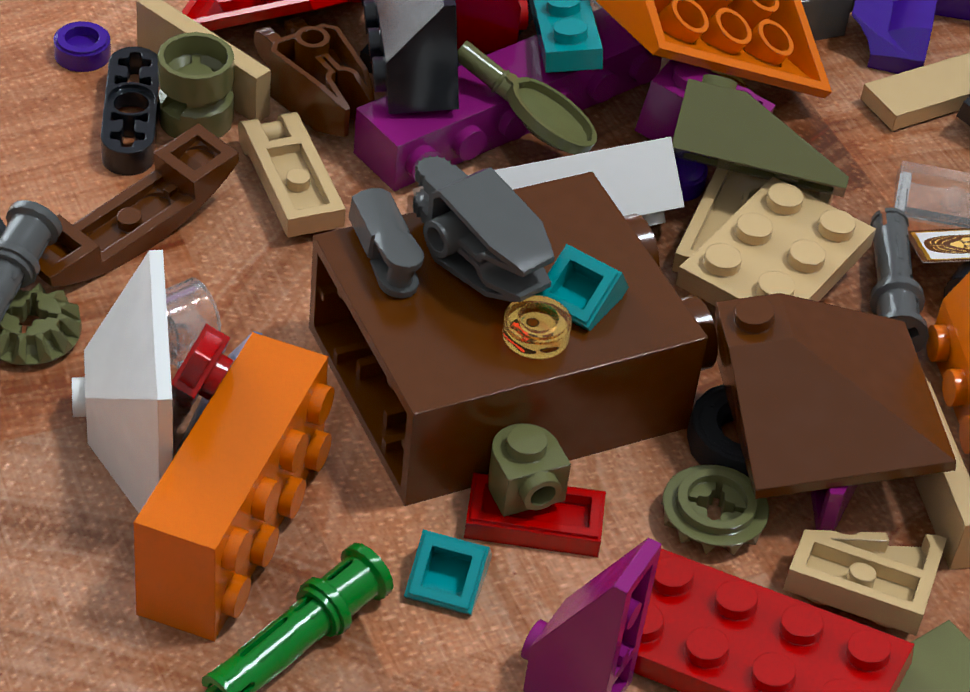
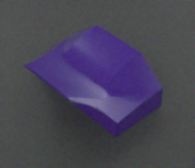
[852,0,937,74]

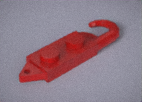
[171,323,234,409]

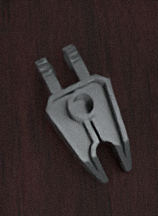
[413,155,554,302]

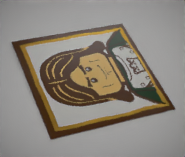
[908,228,970,263]

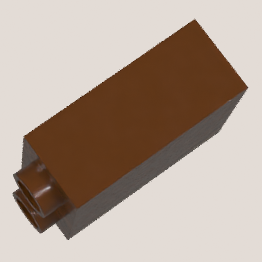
[309,172,718,506]

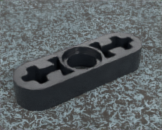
[101,47,160,176]

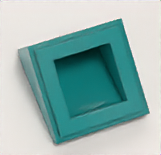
[532,244,629,332]
[404,529,492,616]

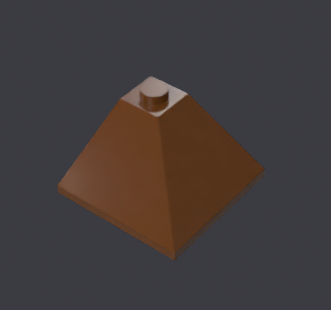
[716,293,956,499]

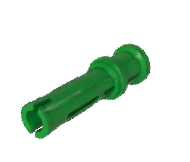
[202,543,394,692]

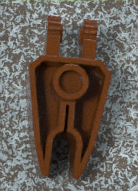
[253,16,375,137]

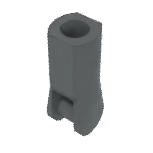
[348,188,424,298]

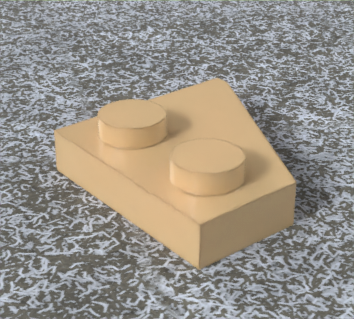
[783,530,947,636]

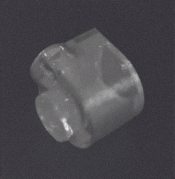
[166,277,221,369]

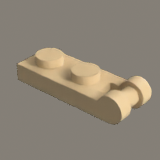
[238,112,346,238]

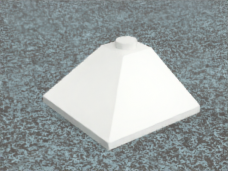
[72,250,173,513]

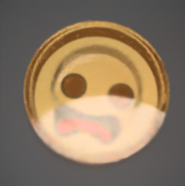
[502,295,572,359]

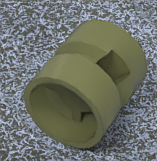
[157,32,234,138]

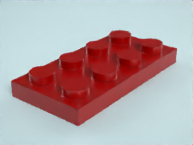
[634,548,915,692]

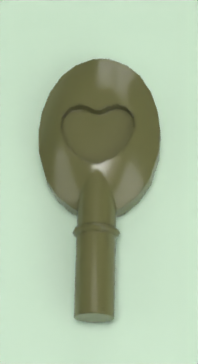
[458,40,597,155]

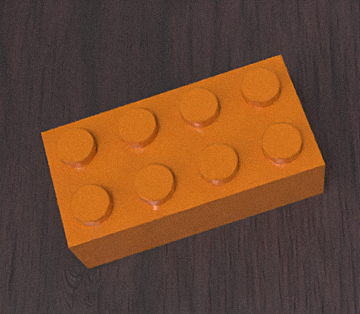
[133,332,335,642]

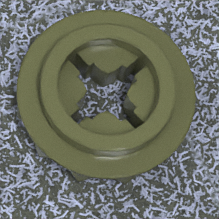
[0,283,82,365]
[661,465,769,555]

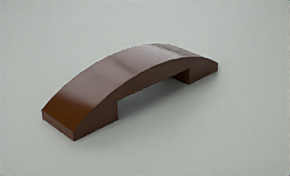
[38,123,239,287]

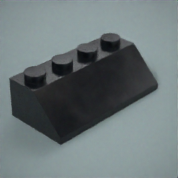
[361,0,459,114]

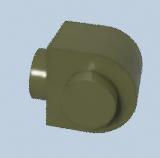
[488,423,571,517]

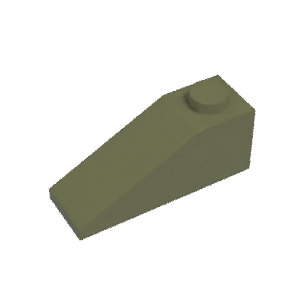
[672,74,849,197]

